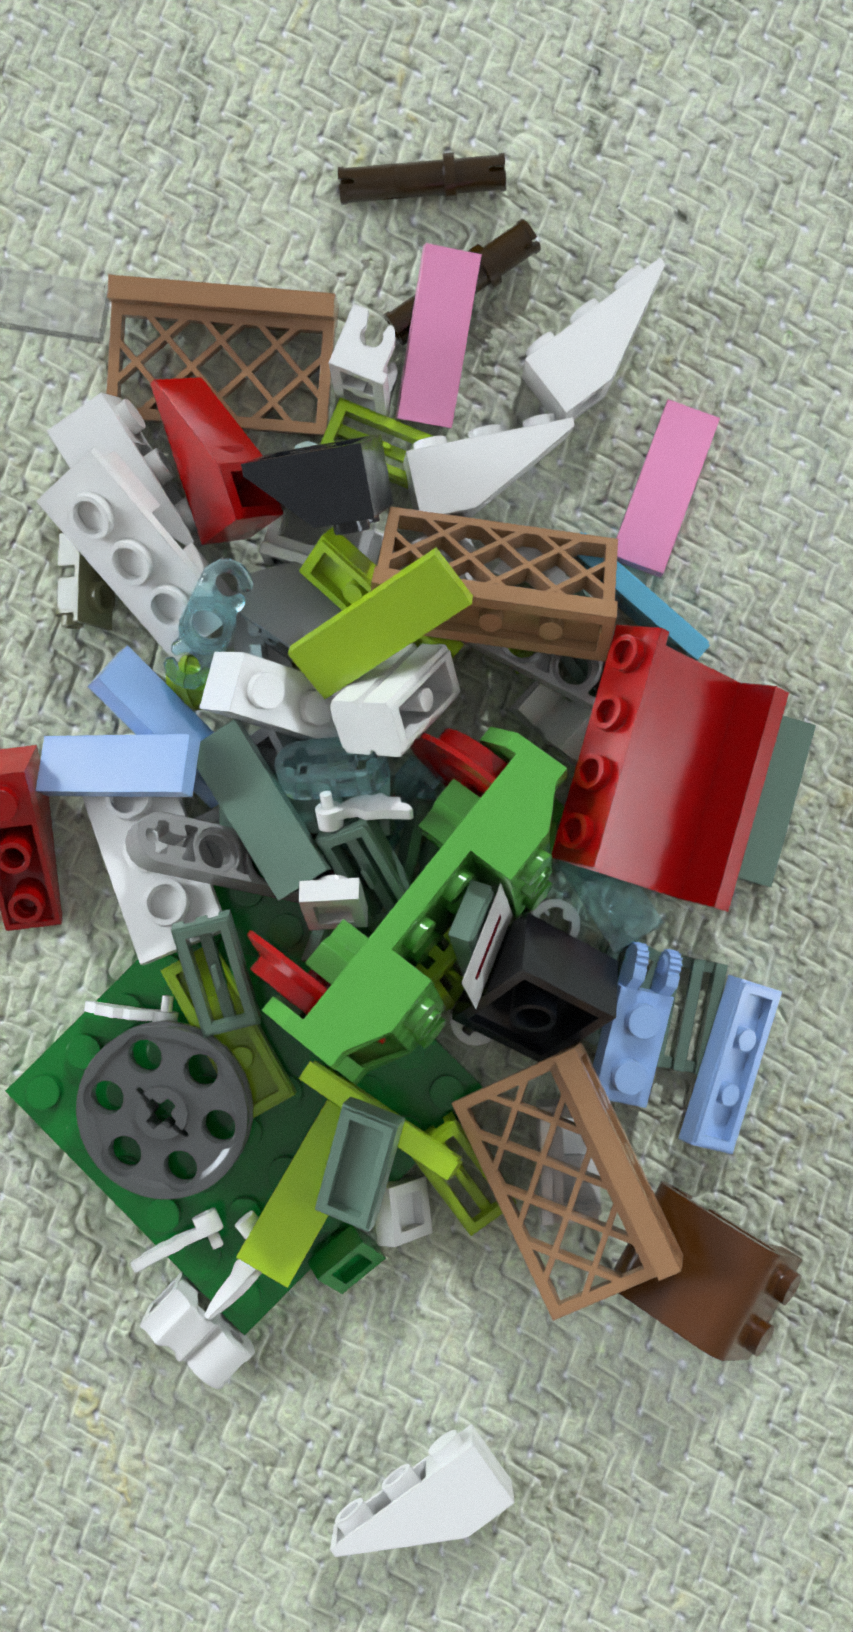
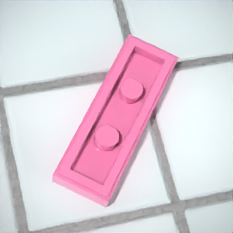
[395,243,482,428]
[616,399,720,577]

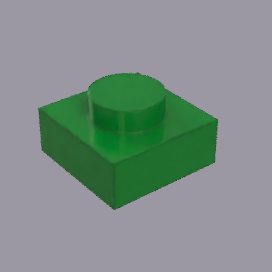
[307,1225,386,1294]

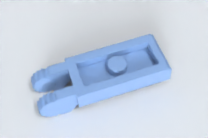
[593,941,683,1108]

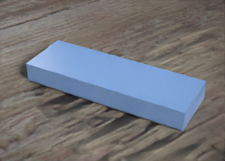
[87,645,218,809]
[35,734,200,797]
[678,975,782,1154]

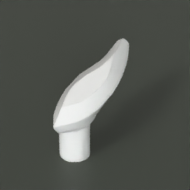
[204,1210,262,1320]

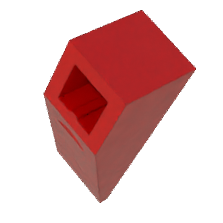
[150,377,283,545]
[0,745,63,931]

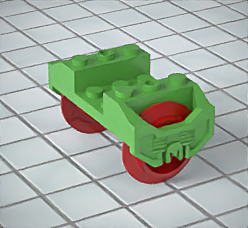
[247,727,567,1086]

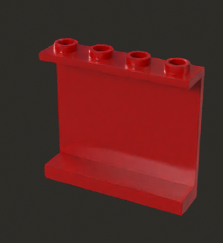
[551,625,789,912]

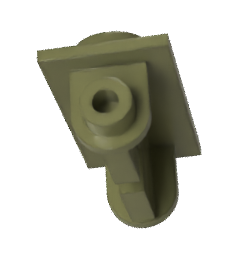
[55,527,115,630]

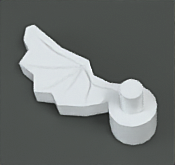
[315,791,414,832]
[84,995,179,1022]
[130,1208,224,1273]

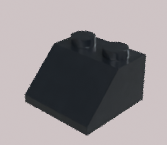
[241,434,394,535]
[452,912,618,1062]

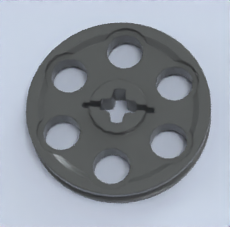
[76,1021,254,1199]

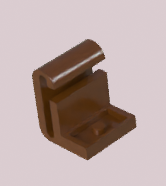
[613,1181,803,1361]

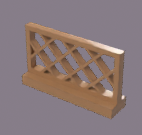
[106,274,339,437]
[371,506,618,662]
[451,1041,684,1321]

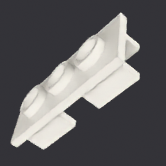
[36,446,236,662]
[82,796,222,965]

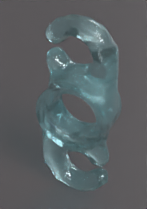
[163,558,254,689]

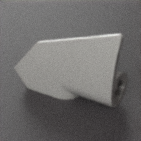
[236,561,349,686]

